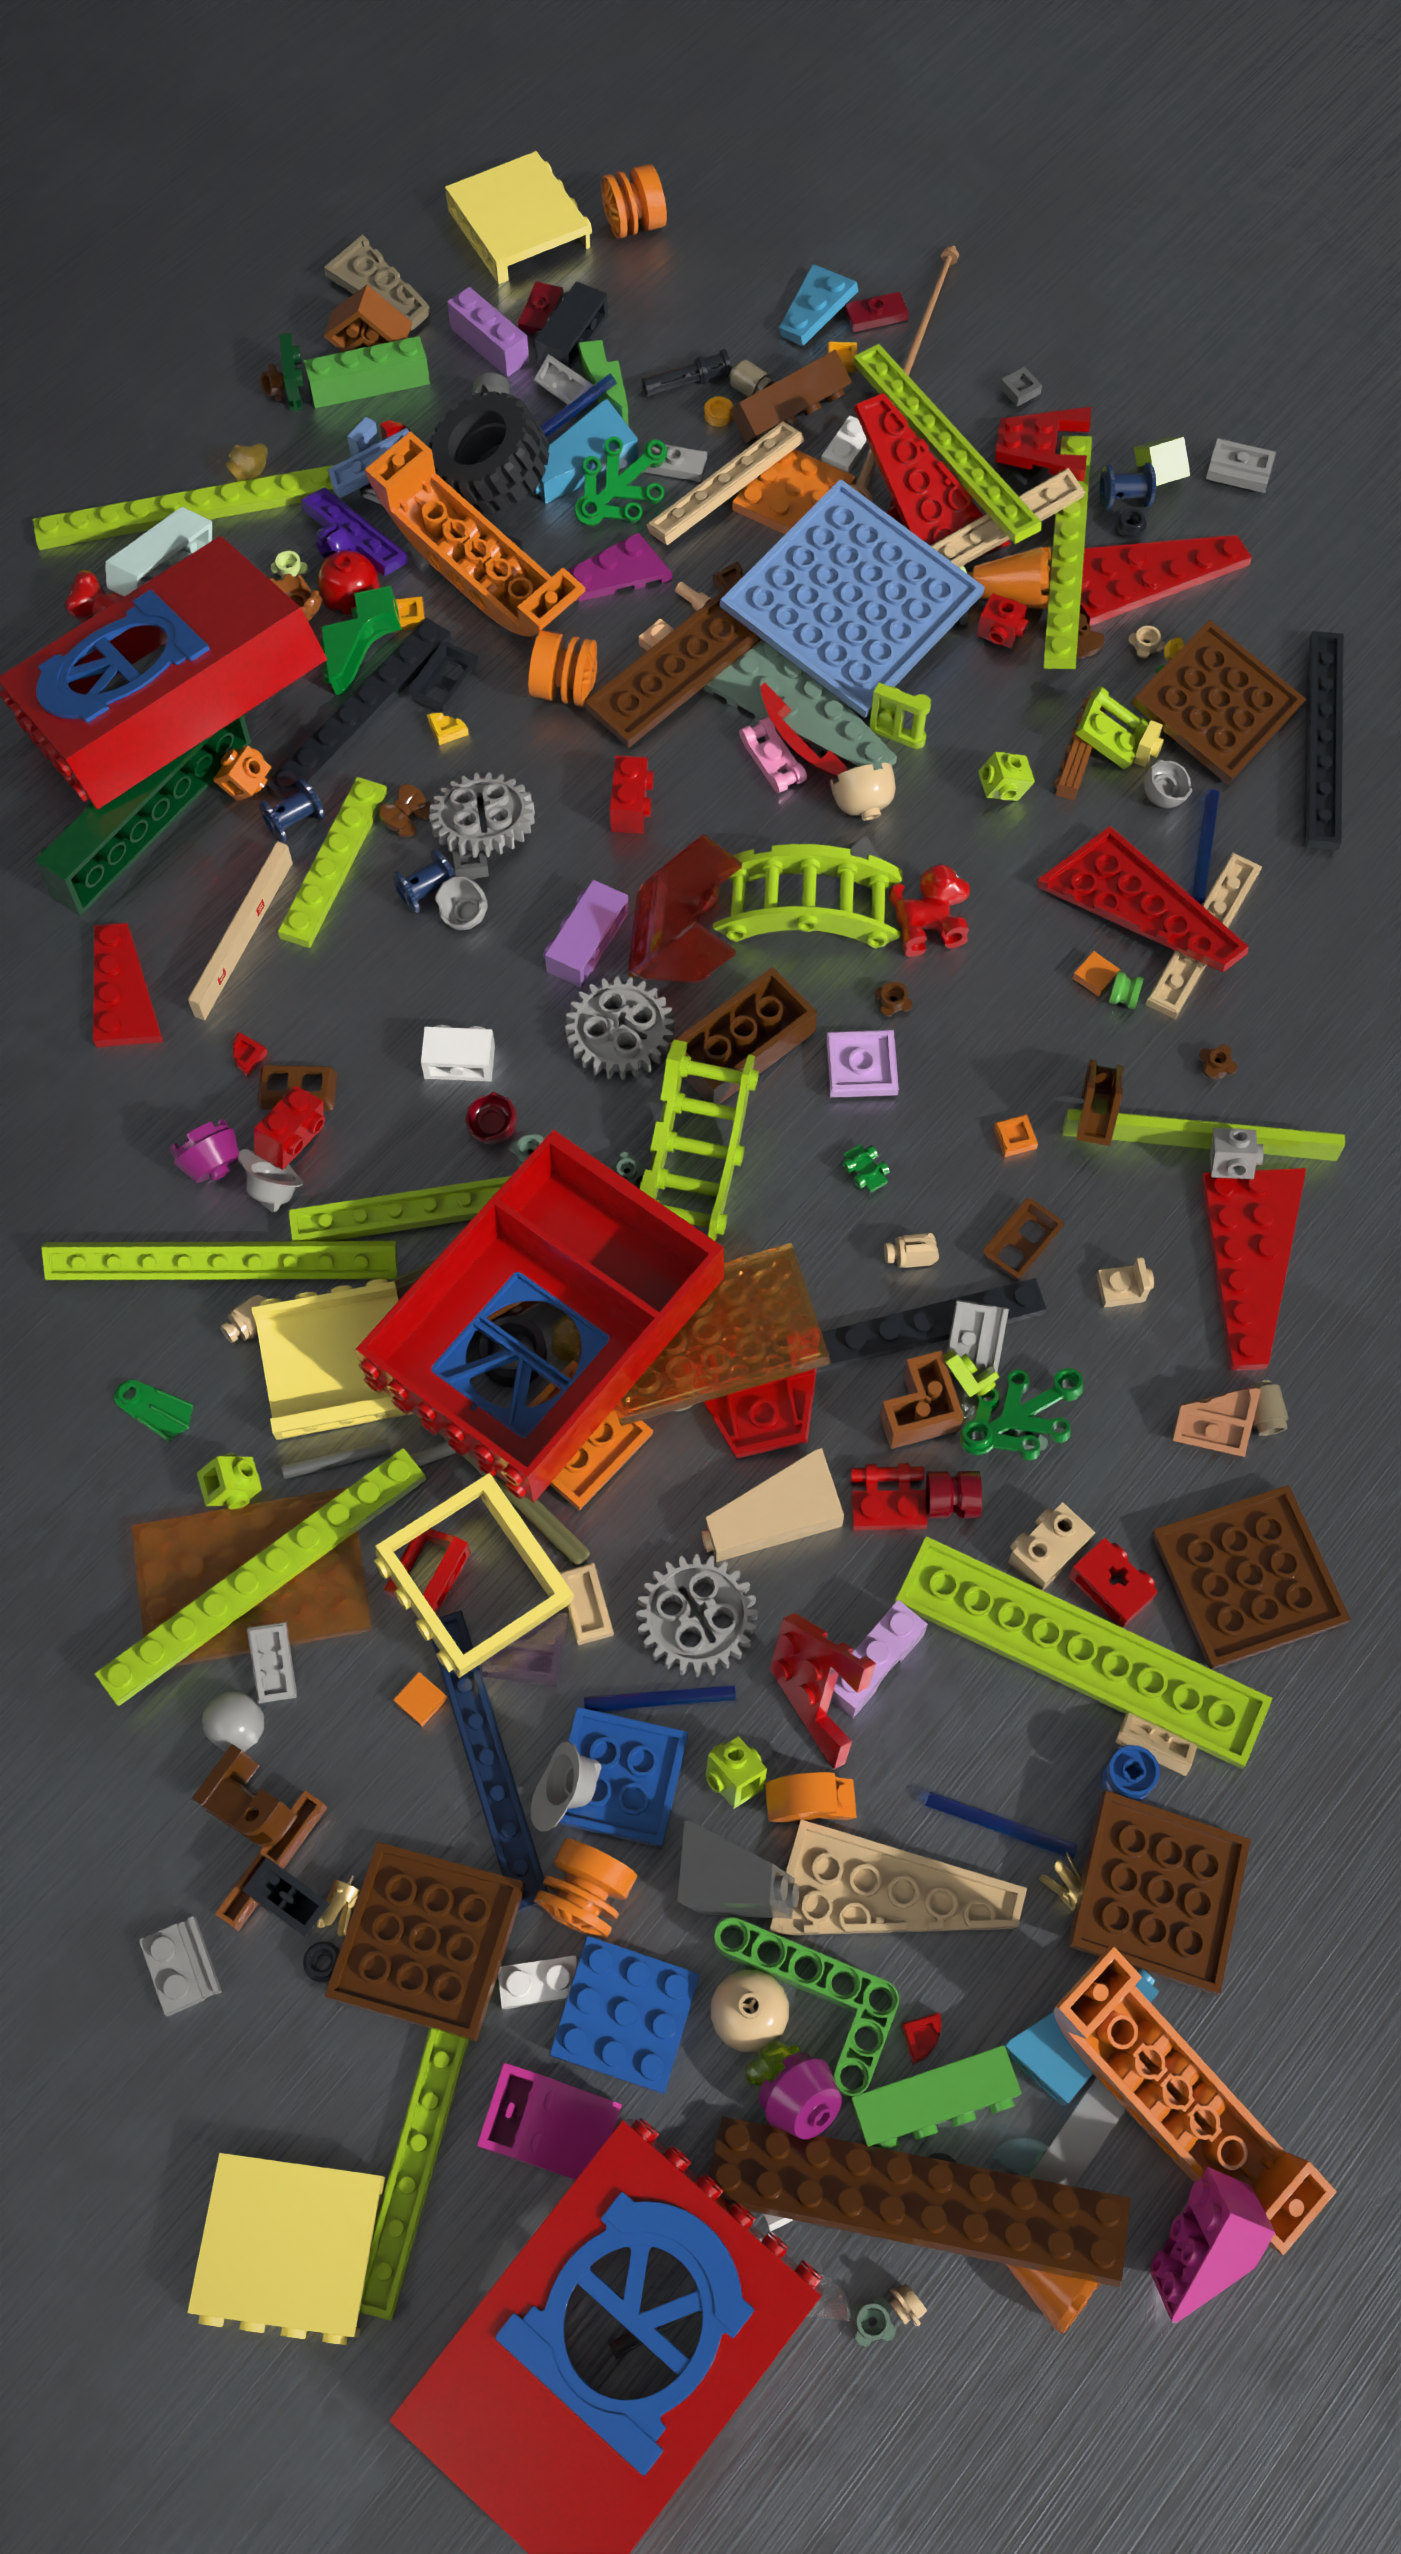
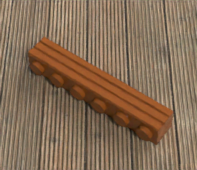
[1054,691,1106,801]
[215,1790,327,1931]

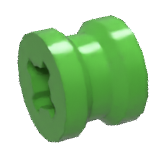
[1109,971,1144,1010]

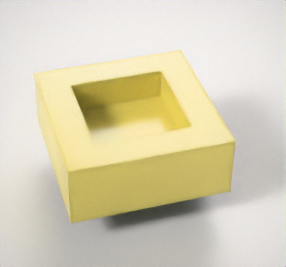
[1134,720,1164,768]

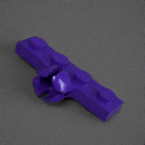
[302,487,408,577]

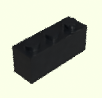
[533,281,608,369]

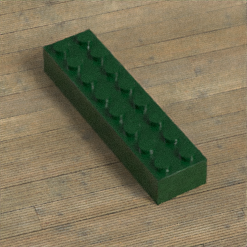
[35,714,251,916]

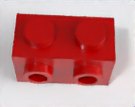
[610,755,654,834]
[254,1085,325,1170]

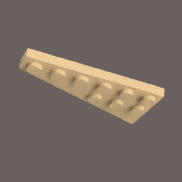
[769,1819,1027,1936]

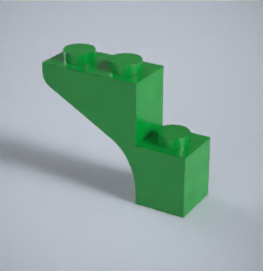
[318,586,402,696]

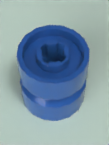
[1101,1745,1160,1802]

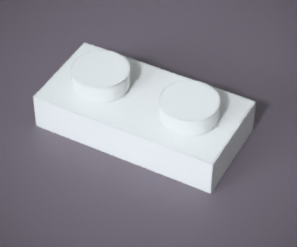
[821,415,869,473]
[498,1955,577,2010]

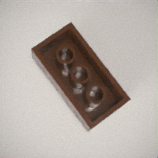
[669,967,817,1104]

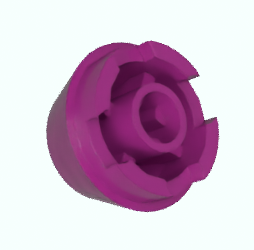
[169,1118,239,1183]
[759,2052,842,2139]

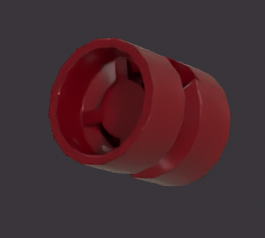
[925,1471,982,1519]

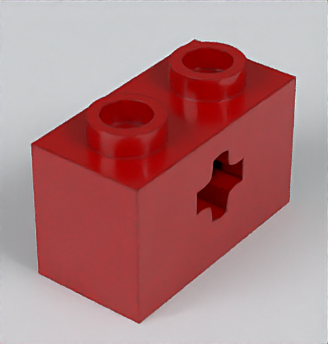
[1068,1538,1158,1628]

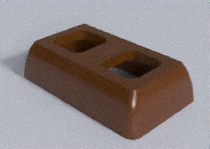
[257,1065,337,1111]
[983,1198,1064,1280]

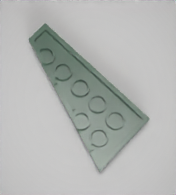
[703,640,897,770]

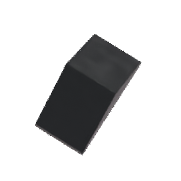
[242,1857,330,1938]

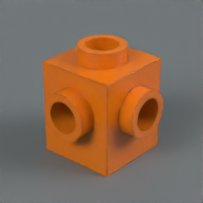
[213,745,271,801]

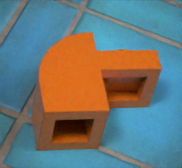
[765,1772,857,1824]

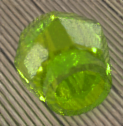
[744,2041,801,2087]

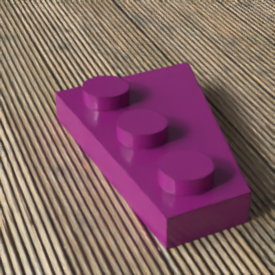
[567,533,672,602]

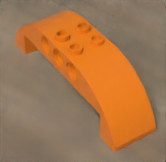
[365,431,585,637]
[1054,1945,1337,2255]

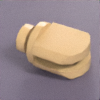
[884,1233,939,1268]
[220,1295,267,1343]

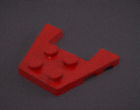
[995,407,1092,481]
[682,1330,821,1459]
[770,1613,876,1769]

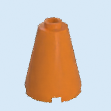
[968,546,1052,611]
[1005,2264,1101,2335]

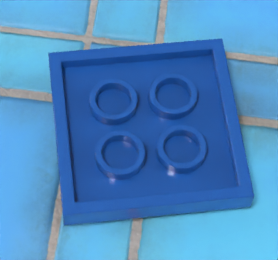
[558,1707,689,1848]
[548,1936,700,2094]

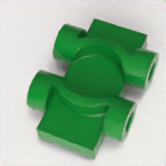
[842,1144,890,1193]

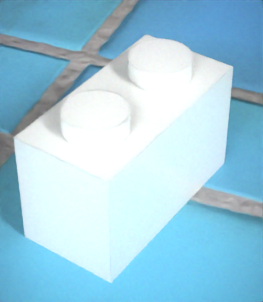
[421,1025,495,1082]

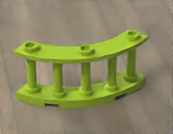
[713,844,902,949]
[640,1040,759,1241]

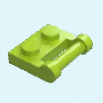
[870,683,931,749]
[1075,686,1150,769]

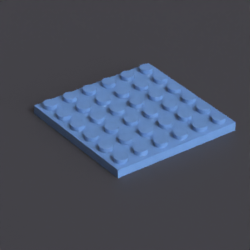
[720,479,985,718]

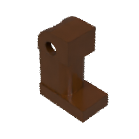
[1076,1059,1124,1146]
[191,1744,298,1848]

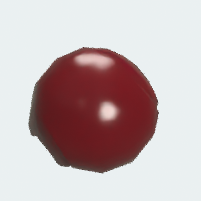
[465,1092,518,1145]

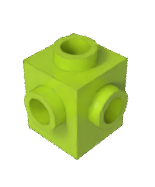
[978,752,1035,801]
[197,1453,262,1509]
[705,1736,767,1809]

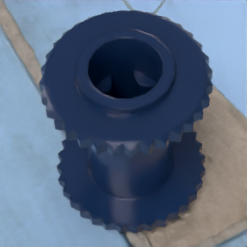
[1099,463,1156,509]
[259,778,324,842]
[392,850,455,913]

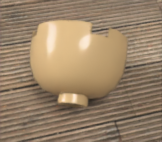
[830,763,896,821]
[710,1969,789,2052]

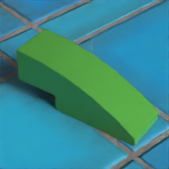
[579,340,629,427]

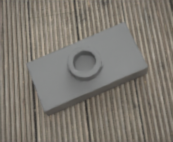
[533,354,595,412]
[643,445,707,482]
[247,1621,297,1704]

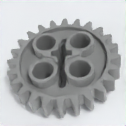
[429,772,535,858]
[565,976,675,1080]
[636,1554,758,1677]

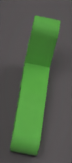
[714,1917,899,2099]

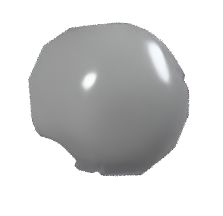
[1144,759,1192,809]
[435,876,488,931]
[201,1691,264,1752]

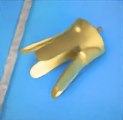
[1039,1851,1082,1911]
[317,1875,360,1937]

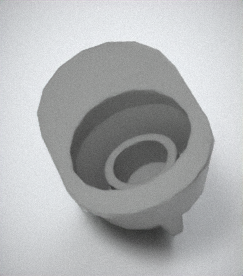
[238,1148,304,1212]
[531,1742,601,1832]

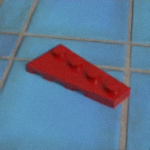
[93,923,164,1048]

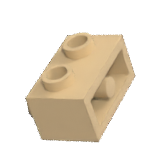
[1008,1502,1096,1590]

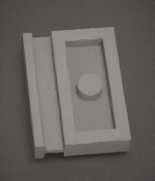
[1206,438,1276,493]
[945,1299,1009,1376]
[139,1916,222,2017]

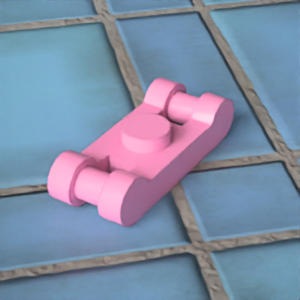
[739,717,807,794]

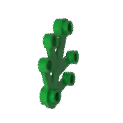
[575,436,667,526]
[960,1368,1083,1460]

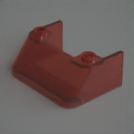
[628,834,742,983]

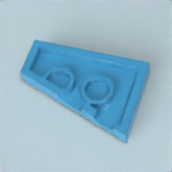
[779,264,858,346]

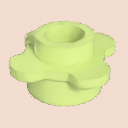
[271,551,308,578]

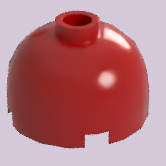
[317,550,380,615]

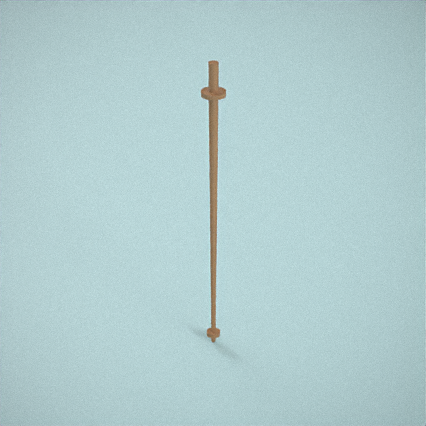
[850,245,959,502]

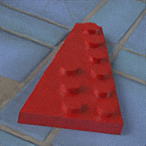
[853,393,1011,565]
[1048,535,1252,626]
[1037,826,1249,972]
[1201,1168,1306,1371]

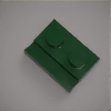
[279,333,304,411]

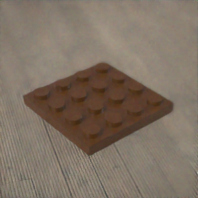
[1131,619,1306,785]
[1151,1485,1351,1670]
[1067,1790,1251,1995]
[325,1842,526,2042]

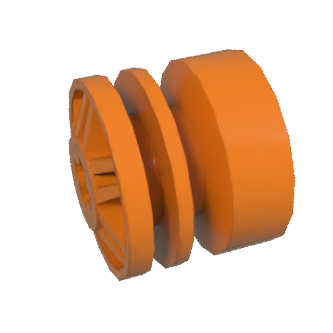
[601,163,667,239]
[528,630,597,707]
[534,1838,638,1939]

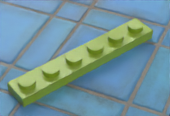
[278,777,388,948]

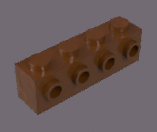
[729,349,852,443]

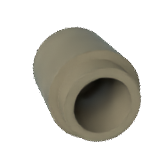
[729,360,774,397]
[1249,1380,1289,1436]

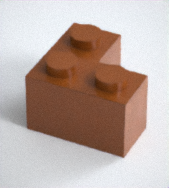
[323,285,412,352]
[880,1351,964,1449]

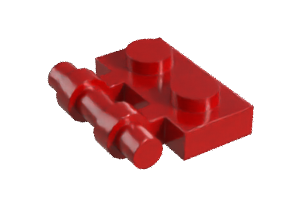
[850,1463,927,1531]

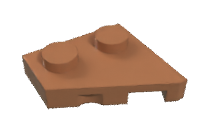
[1172,1386,1261,1457]

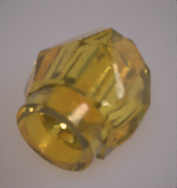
[225,443,268,482]
[551,1315,582,1362]

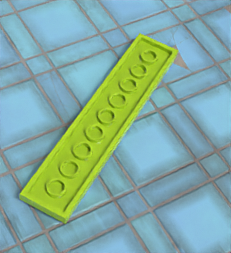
[894,1536,1273,1769]

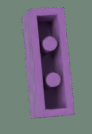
[447,287,529,377]
[543,880,629,988]

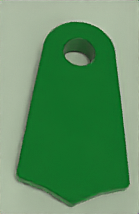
[114,1380,194,1442]

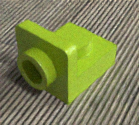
[943,1348,1000,1397]

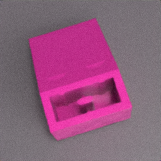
[477,2063,622,2180]
[1150,2167,1275,2323]

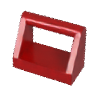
[383,1529,471,1615]

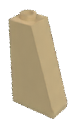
[701,1448,844,1562]

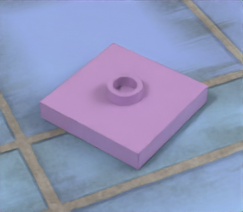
[826,1030,899,1098]

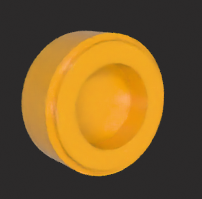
[704,396,734,427]

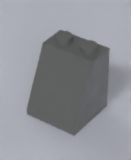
[677,1821,799,1919]

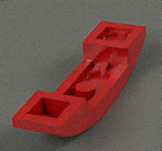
[760,682,849,778]

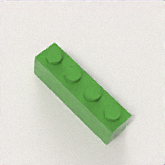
[304,336,430,408]
[849,2045,1022,2150]

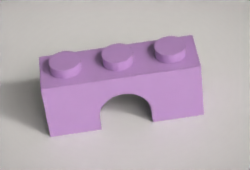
[831,1600,928,1719]

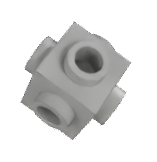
[1209,1128,1263,1179]

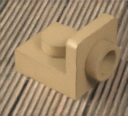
[1096,1257,1154,1308]

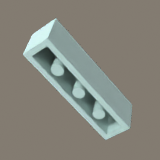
[105,507,212,597]

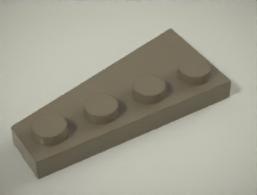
[324,234,431,331]

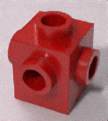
[977,593,1029,649]

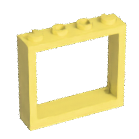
[373,1473,574,1678]

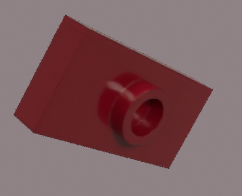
[518,281,564,335]
[844,291,909,332]

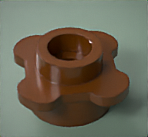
[260,364,286,401]
[874,982,912,1016]
[1199,1044,1238,1079]

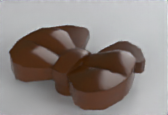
[1077,614,1105,659]
[379,784,431,838]

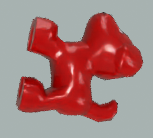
[64,570,124,623]
[889,864,970,957]

